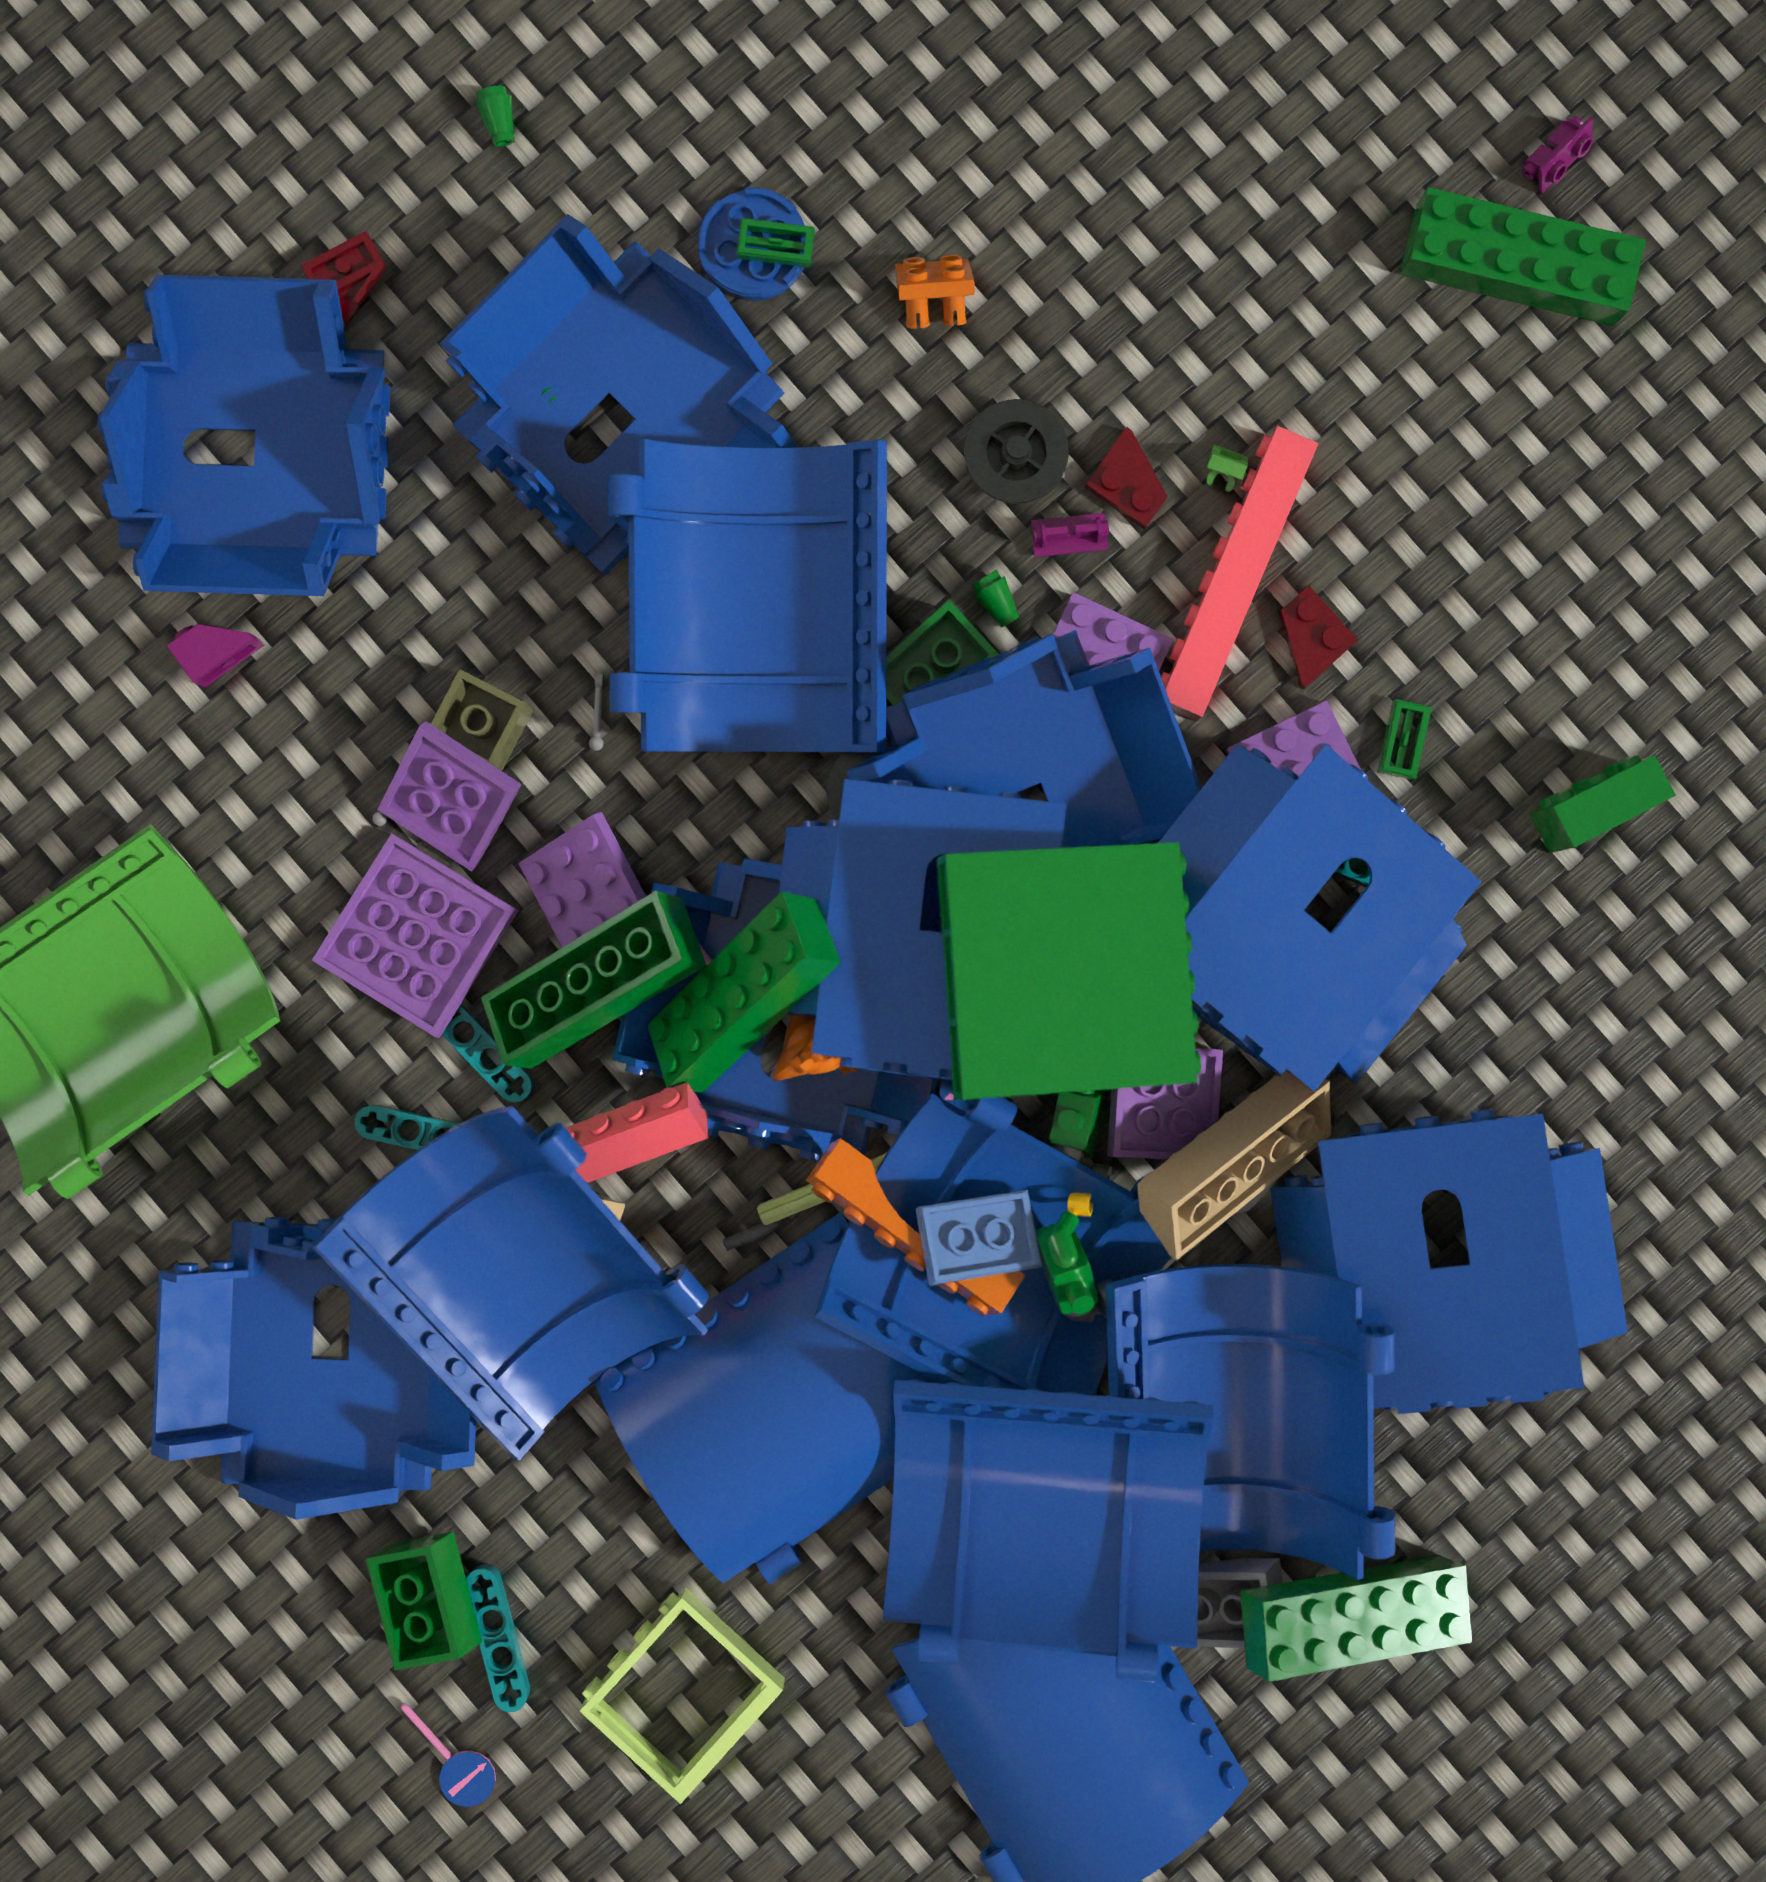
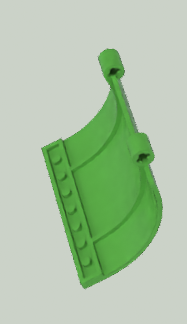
[0,824,280,1199]

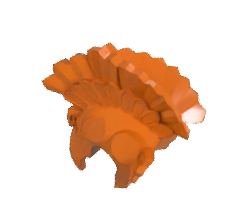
[770,1015,858,1082]

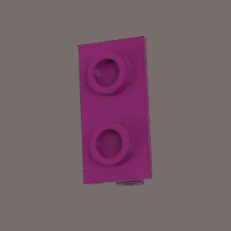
[1522,116,1593,194]
[1031,513,1109,557]

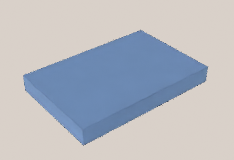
[915,1190,1042,1286]

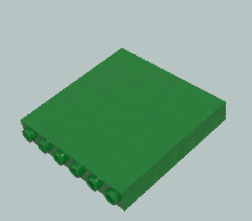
[937,842,1201,1100]

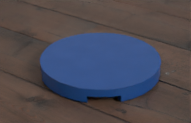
[698,187,805,301]

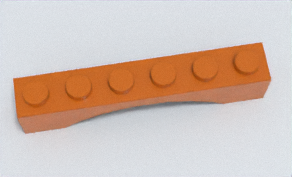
[806,1138,1025,1316]

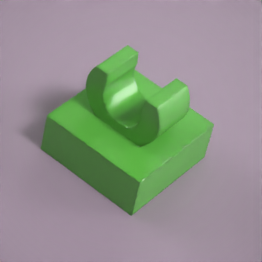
[1207,444,1248,492]

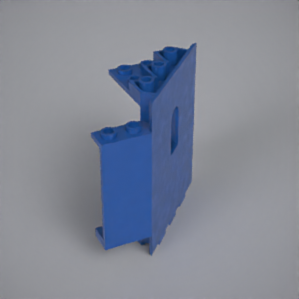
[440,214,798,576]
[98,275,390,596]
[846,630,1202,932]
[1158,744,1482,1092]
[779,779,1072,1080]
[612,859,938,1161]
[1270,1109,1628,1414]
[151,1217,476,1520]

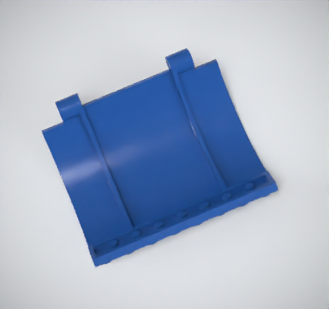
[608,439,887,752]
[814,1093,1172,1396]
[311,1106,709,1461]
[594,1212,941,1584]
[1105,1264,1395,1580]
[883,1379,1213,1683]
[884,1638,1250,1882]

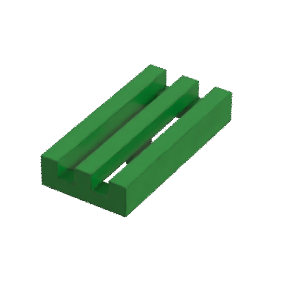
[736,218,815,268]
[1377,699,1432,780]

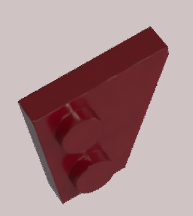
[301,231,387,329]
[1085,427,1168,530]
[1279,585,1358,690]

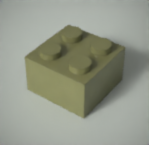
[431,669,534,771]

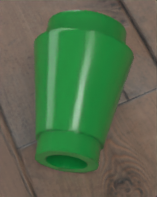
[475,86,515,147]
[971,570,1020,628]

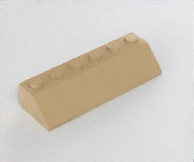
[1137,1071,1331,1261]

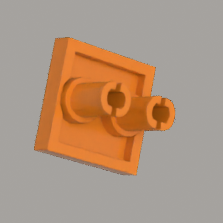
[895,255,975,329]

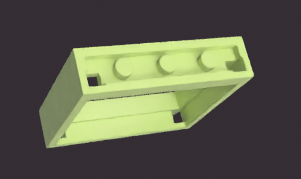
[580,1587,785,1804]

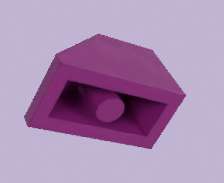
[167,624,265,688]

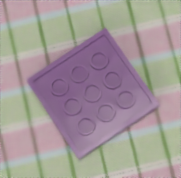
[312,833,519,1038]

